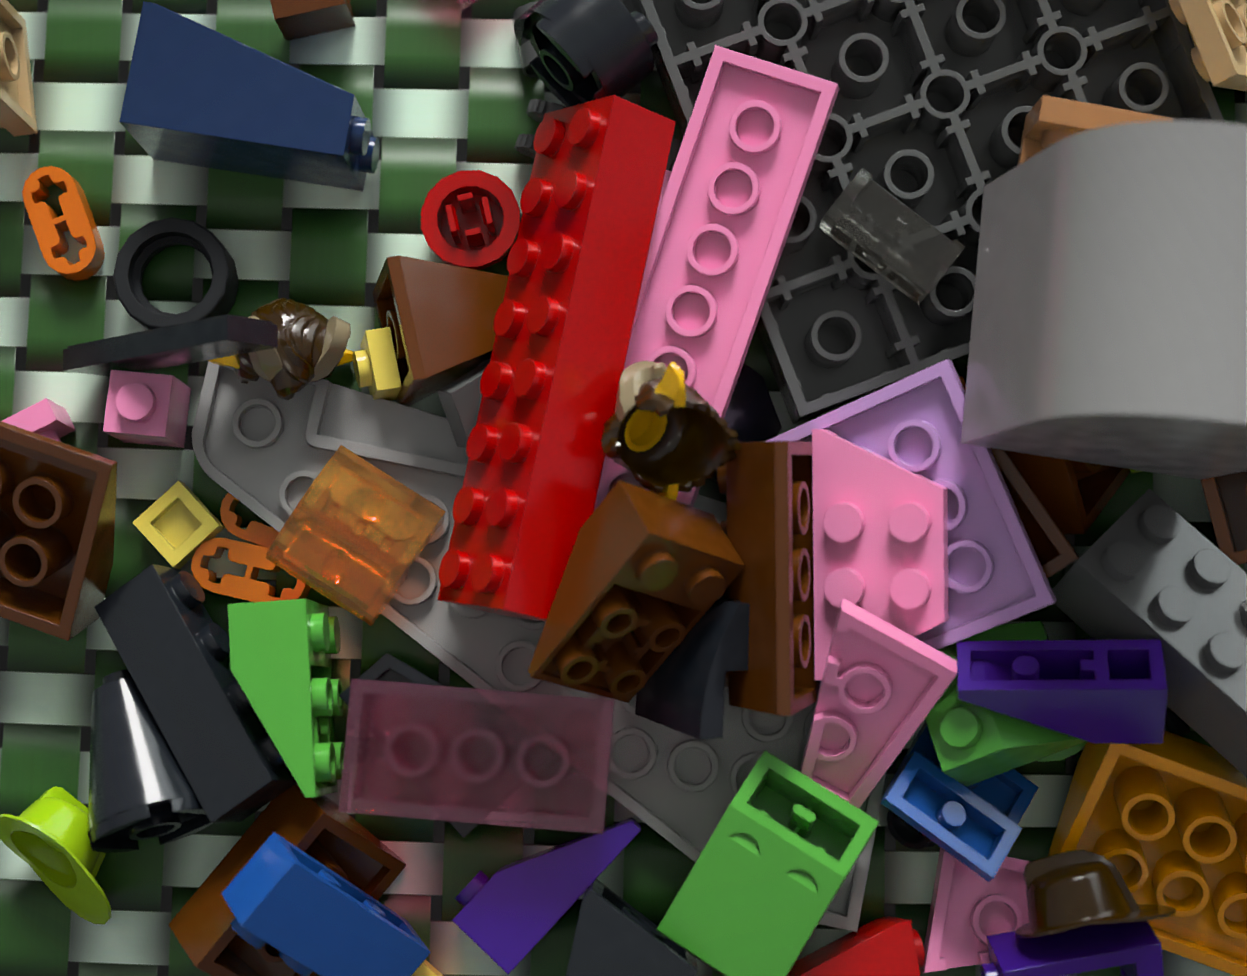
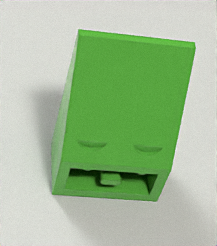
[228,599,347,798]
[657,750,879,976]

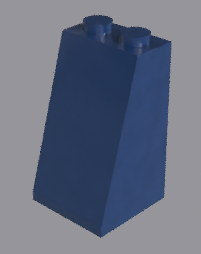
[119,1,380,191]

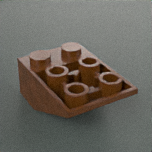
[528,480,745,703]

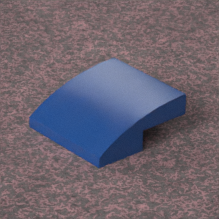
[881,721,1039,882]

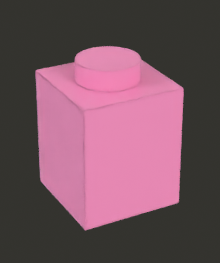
[103,370,191,448]

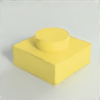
[353,327,402,401]
[132,480,225,569]

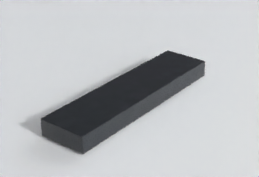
[63,314,278,376]

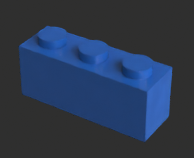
[221,832,431,976]

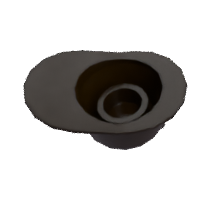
[1015,850,1176,938]

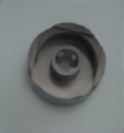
[514,0,658,107]

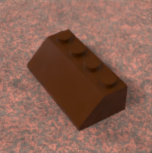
[717,441,820,716]

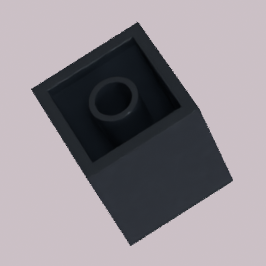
[566,879,698,976]

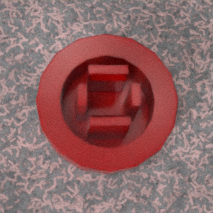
[421,170,521,270]

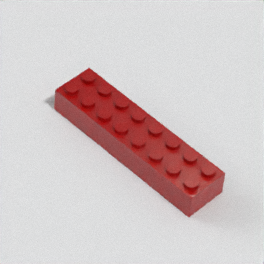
[437,95,676,622]

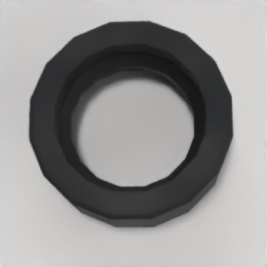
[113,217,239,330]

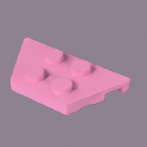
[812,429,949,680]

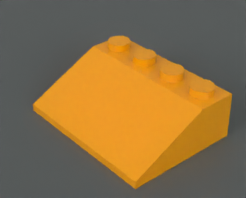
[1047,730,1247,976]

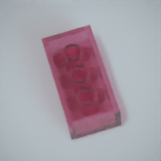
[338,679,616,834]

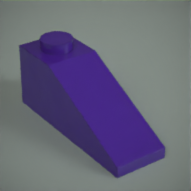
[957,639,1168,744]
[452,817,641,975]

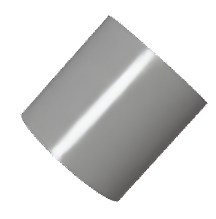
[961,120,1247,480]

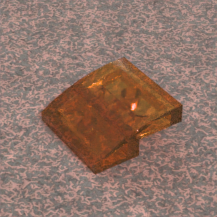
[266,445,446,626]

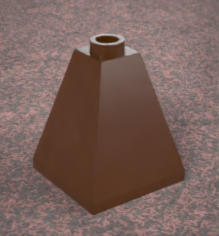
[372,255,509,406]

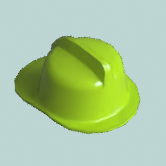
[0,786,112,925]

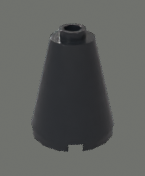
[87,669,213,853]

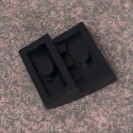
[635,596,750,740]

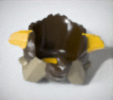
[207,298,353,400]
[601,361,741,500]

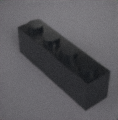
[94,564,297,823]

